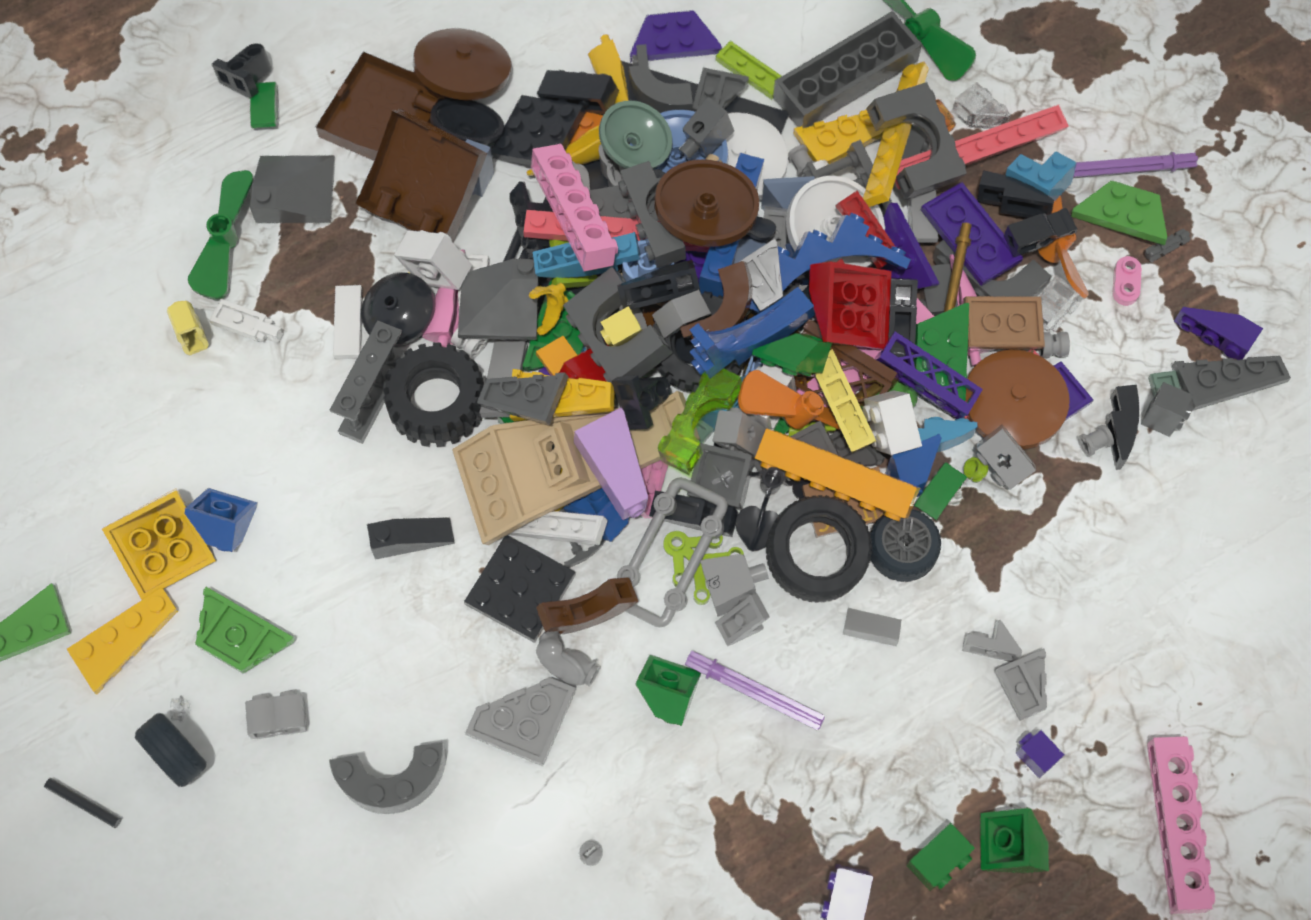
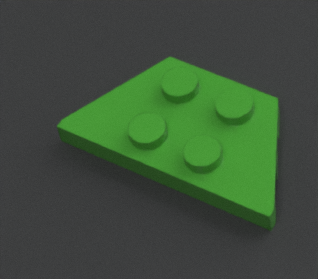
[1071,180,1167,245]
[195,587,295,674]

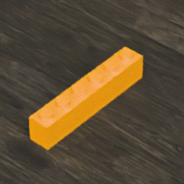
[755,428,920,521]

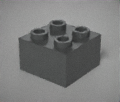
[687,443,755,510]

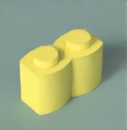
[167,300,209,355]

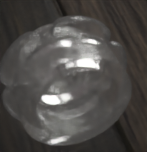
[170,695,190,723]

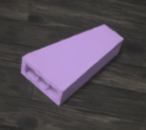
[574,408,648,520]

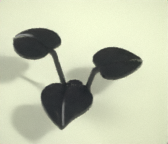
[714,443,811,552]

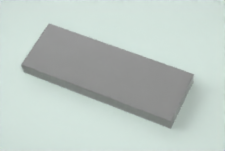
[480,340,527,418]

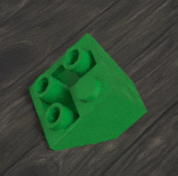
[752,333,832,376]

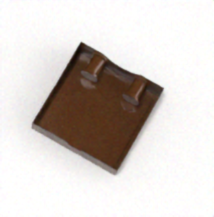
[315,51,450,161]
[355,109,487,243]

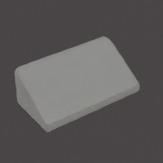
[843,608,902,646]

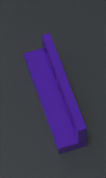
[875,332,983,419]

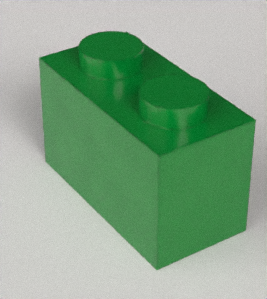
[906,823,975,891]

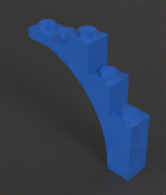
[749,213,911,314]
[690,287,815,378]

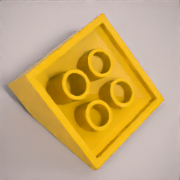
[102,488,216,600]

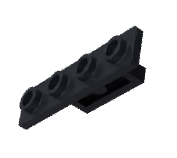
[509,181,553,278]

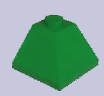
[635,655,701,726]
[980,808,1049,873]

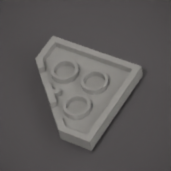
[465,678,576,766]

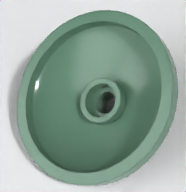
[599,101,672,169]

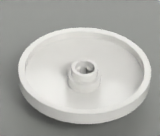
[726,113,788,200]
[786,176,885,267]

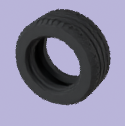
[766,495,872,603]

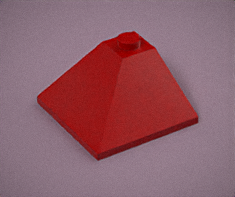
[809,261,891,350]

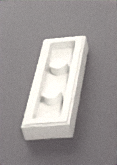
[333,285,362,359]

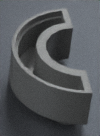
[329,742,446,814]

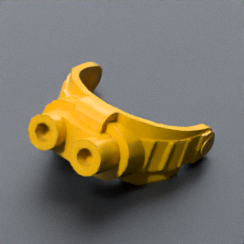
[529,282,568,335]

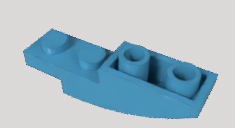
[533,232,641,278]
[871,417,977,452]

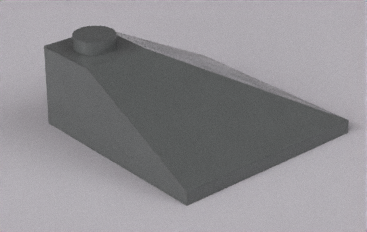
[250,155,335,223]
[458,259,539,340]

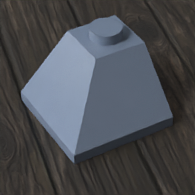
[761,176,815,211]

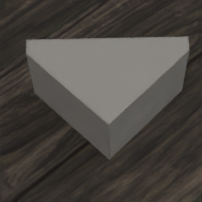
[652,290,711,338]

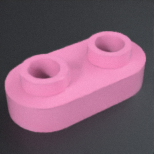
[1113,256,1142,306]

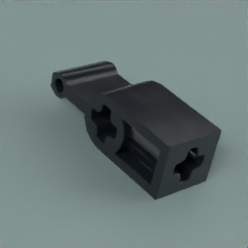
[1004,208,1078,257]

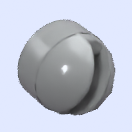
[579,841,602,866]

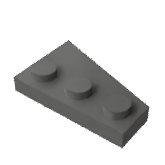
[477,372,569,425]

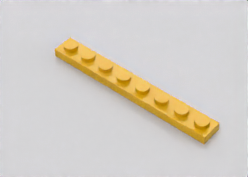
[863,61,929,207]

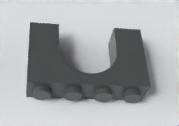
[866,82,967,200]
[932,240,1052,297]
[563,267,673,383]

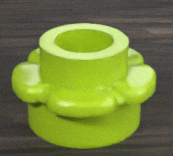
[964,457,988,482]

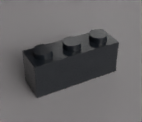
[537,70,619,114]

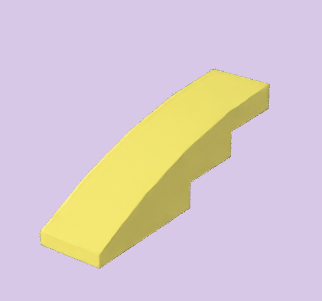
[815,349,876,453]

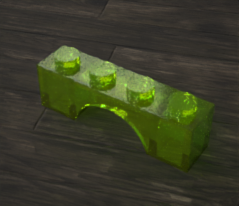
[658,368,742,475]

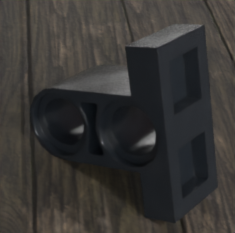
[211,43,272,98]
[612,375,671,430]

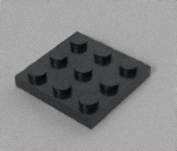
[491,95,586,166]
[464,535,576,643]

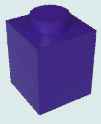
[1016,730,1065,779]

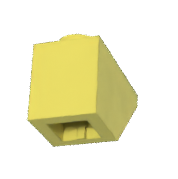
[600,306,643,347]

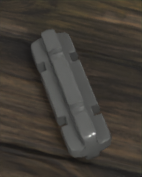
[1144,229,1191,262]

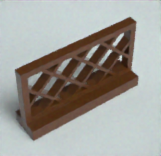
[779,319,899,409]

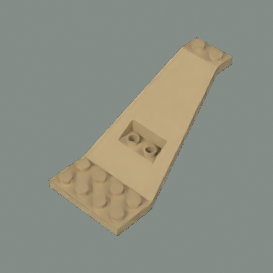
[452,391,700,545]

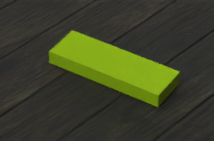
[715,40,782,100]

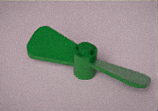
[883,0,976,81]
[188,170,253,300]

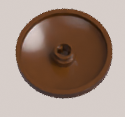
[413,28,511,100]
[654,159,760,247]

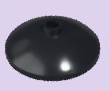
[430,98,504,145]
[361,272,435,346]

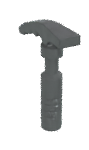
[558,509,606,568]

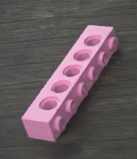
[531,144,618,271]
[1147,736,1215,914]

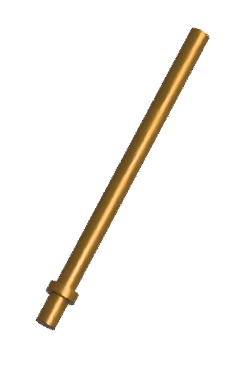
[944,223,972,312]

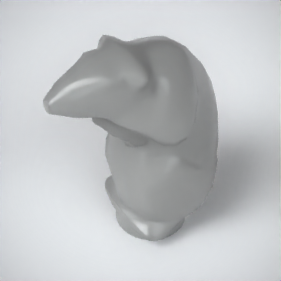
[536,631,600,686]

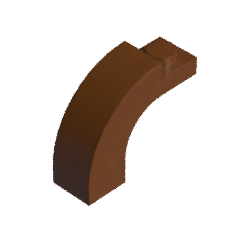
[680,261,753,339]
[536,577,639,635]

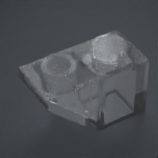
[952,82,1011,129]

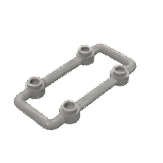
[617,477,728,628]

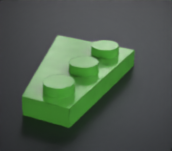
[0,583,71,662]

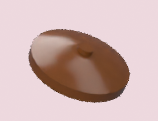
[965,350,1070,449]

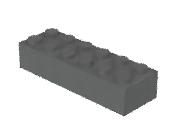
[773,11,922,128]

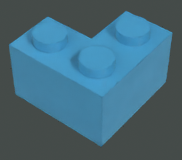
[1005,151,1077,202]

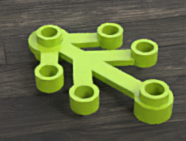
[663,531,744,605]

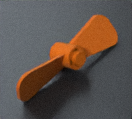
[1038,196,1089,299]
[738,370,841,430]

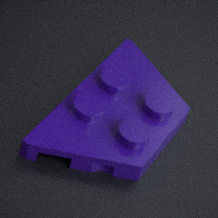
[630,10,722,63]
[880,203,940,290]

